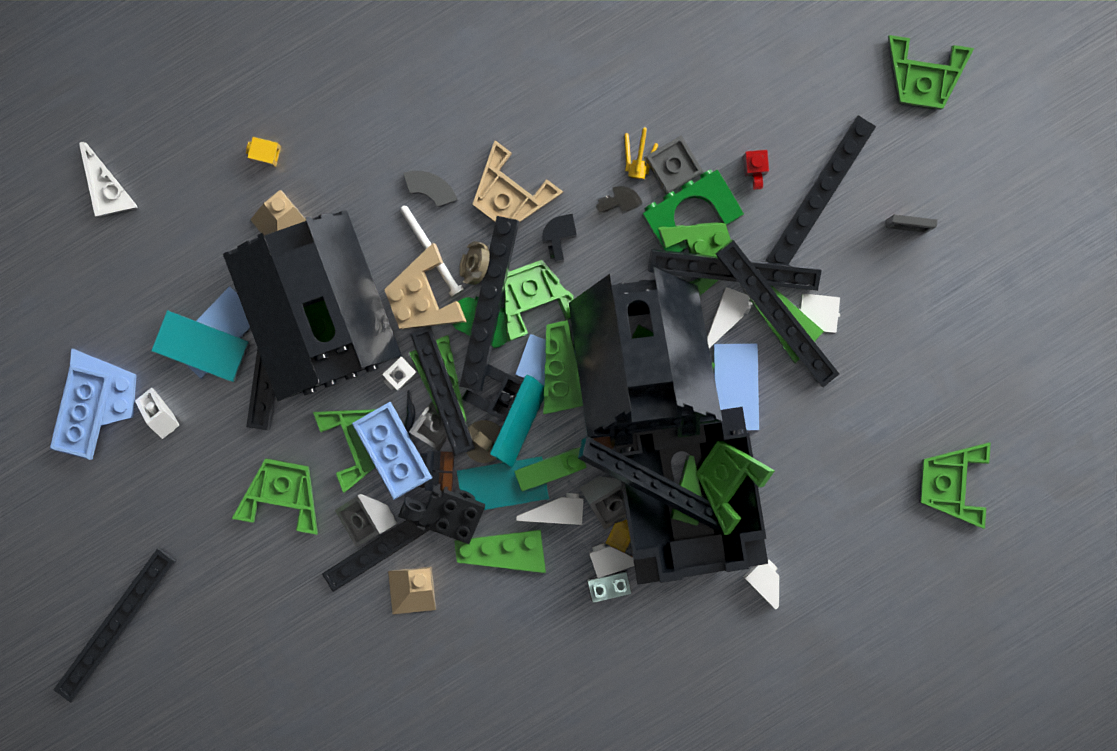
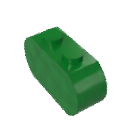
[452,296,508,348]

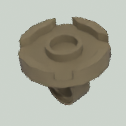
[459,241,489,285]
[466,420,501,463]

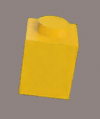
[246,137,281,167]

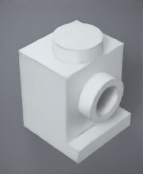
[382,357,418,391]

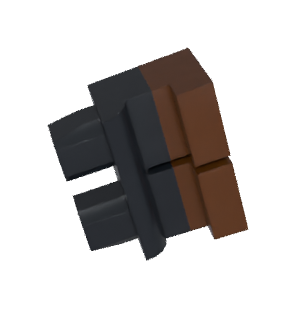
[418,451,454,491]

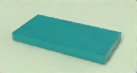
[152,310,249,382]
[490,375,545,468]
[457,456,549,510]

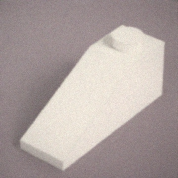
[707,287,752,348]
[516,493,584,525]

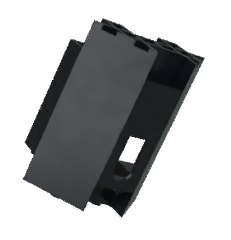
[223,210,402,402]
[569,268,722,447]
[615,406,768,585]

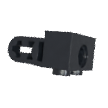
[462,364,523,422]

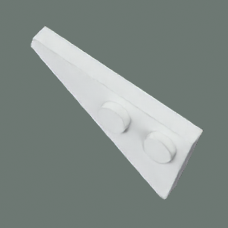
[79,142,137,217]

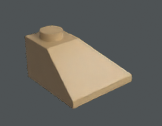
[250,190,305,235]
[388,566,436,614]

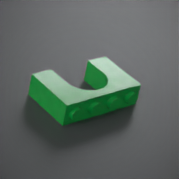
[642,169,744,252]

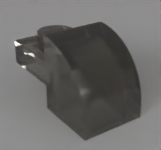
[595,186,642,215]

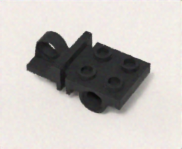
[398,484,485,544]

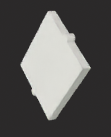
[799,293,840,333]

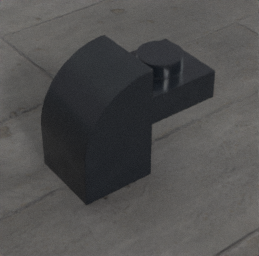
[542,213,577,263]

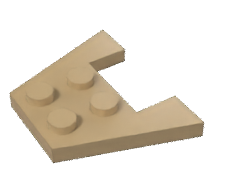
[473,140,563,223]
[384,243,466,330]

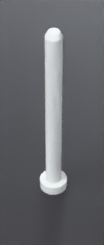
[400,206,464,298]

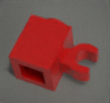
[743,150,769,190]

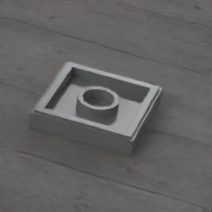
[644,135,703,195]
[885,214,937,233]

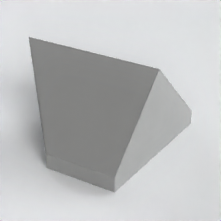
[409,402,448,451]

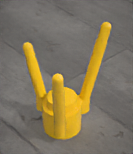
[624,128,658,179]

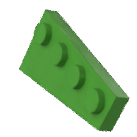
[543,320,583,415]
[409,335,466,421]

